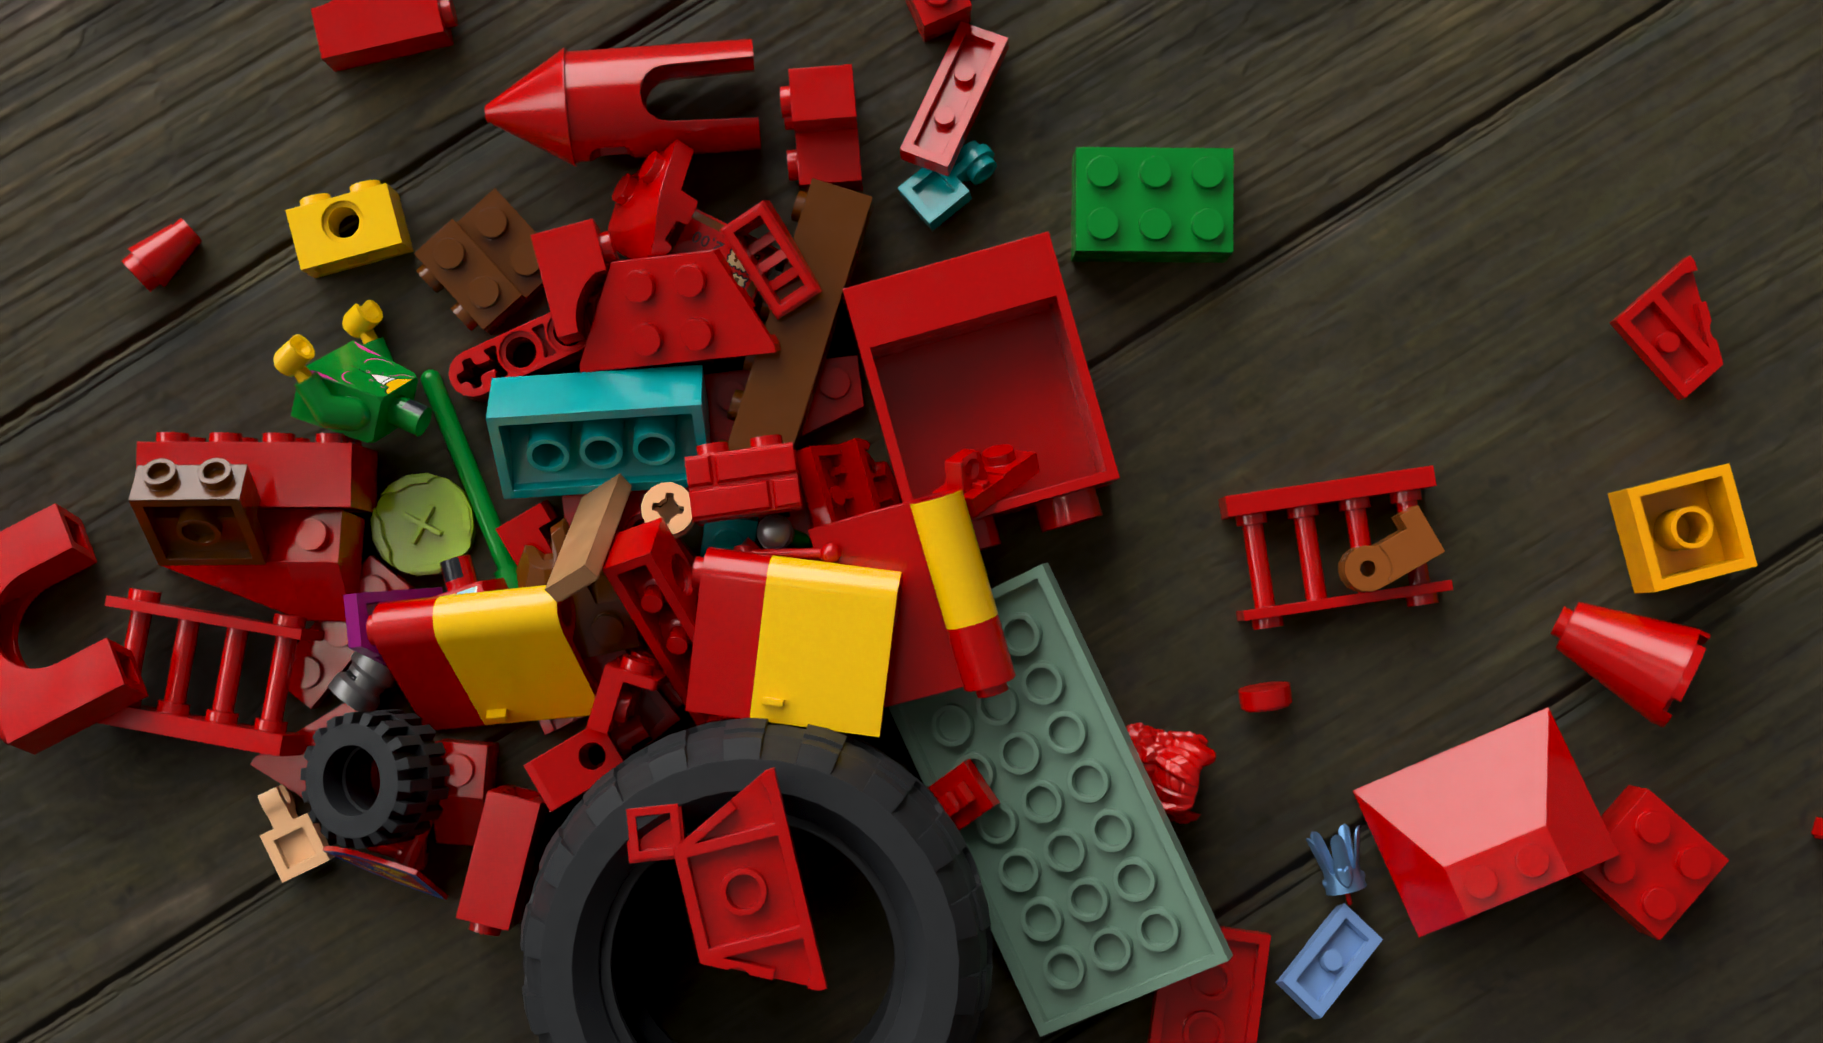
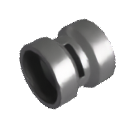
[328,652,397,712]

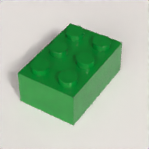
[1071,147,1234,263]

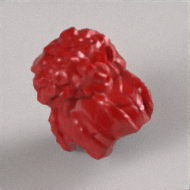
[1125,722,1217,824]

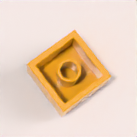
[1607,463,1758,594]

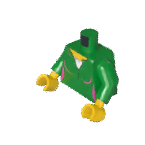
[273,300,432,443]

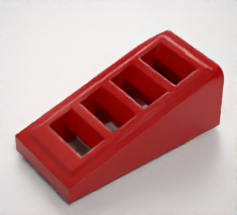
[719,200,823,320]

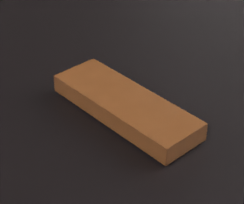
[545,473,632,603]

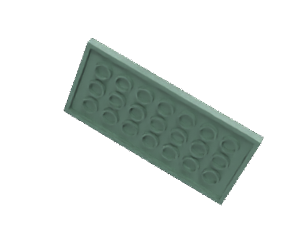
[888,563,1233,1037]

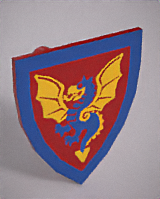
[322,820,448,900]

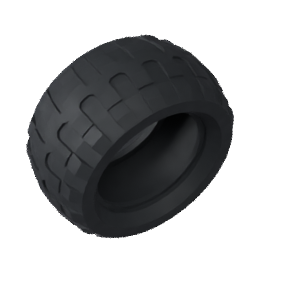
[520,718,993,1043]

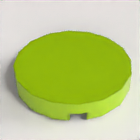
[370,473,477,576]

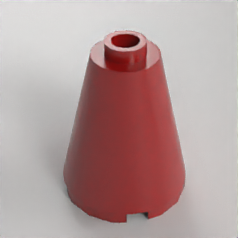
[1550,602,1711,728]

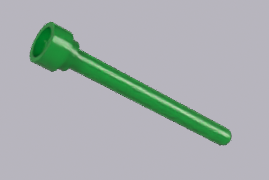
[420,369,518,589]

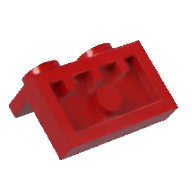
[586,649,669,734]

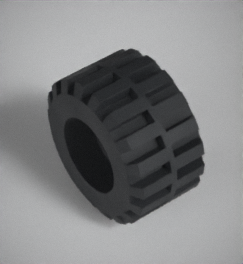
[300,709,450,849]

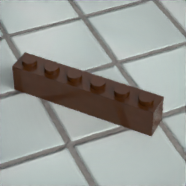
[719,178,874,451]

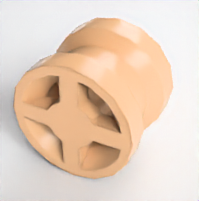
[641,482,695,539]

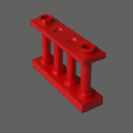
[1218,465,1453,630]
[98,588,324,757]

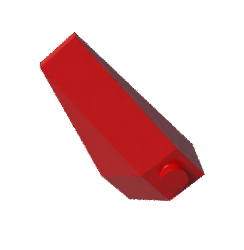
[163,509,365,622]

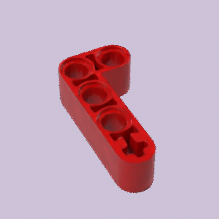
[449,252,622,402]

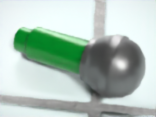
[757,514,813,549]

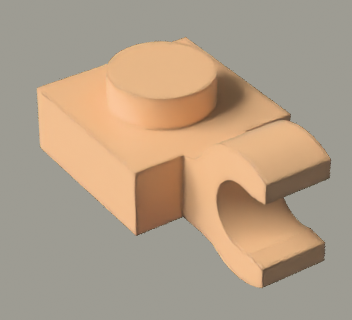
[258,784,335,883]

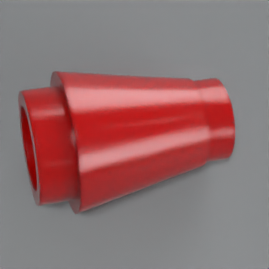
[121,218,203,293]

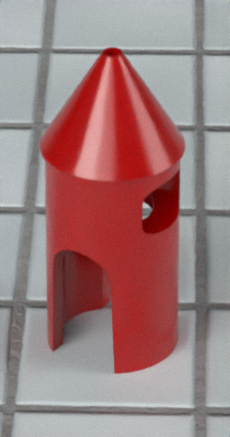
[485,39,761,167]

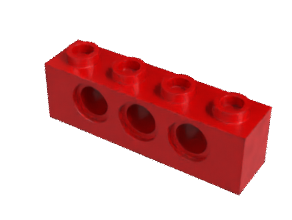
[602,517,737,726]

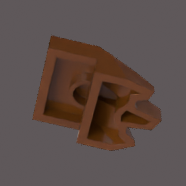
[516,518,641,659]

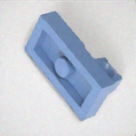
[1275,903,1383,1019]

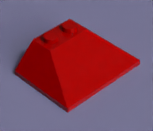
[1353,707,1619,937]

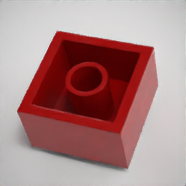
[1574,785,1729,940]

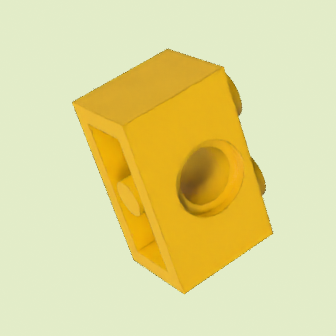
[285,180,414,278]

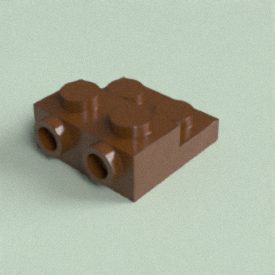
[414,188,544,335]
[129,458,270,566]

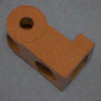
[1338,505,1445,592]

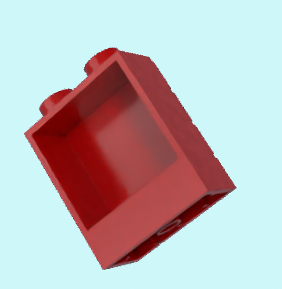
[843,231,1120,551]

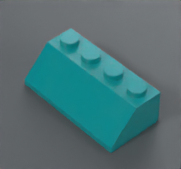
[486,365,711,499]

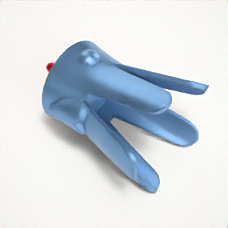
[1306,824,1367,906]

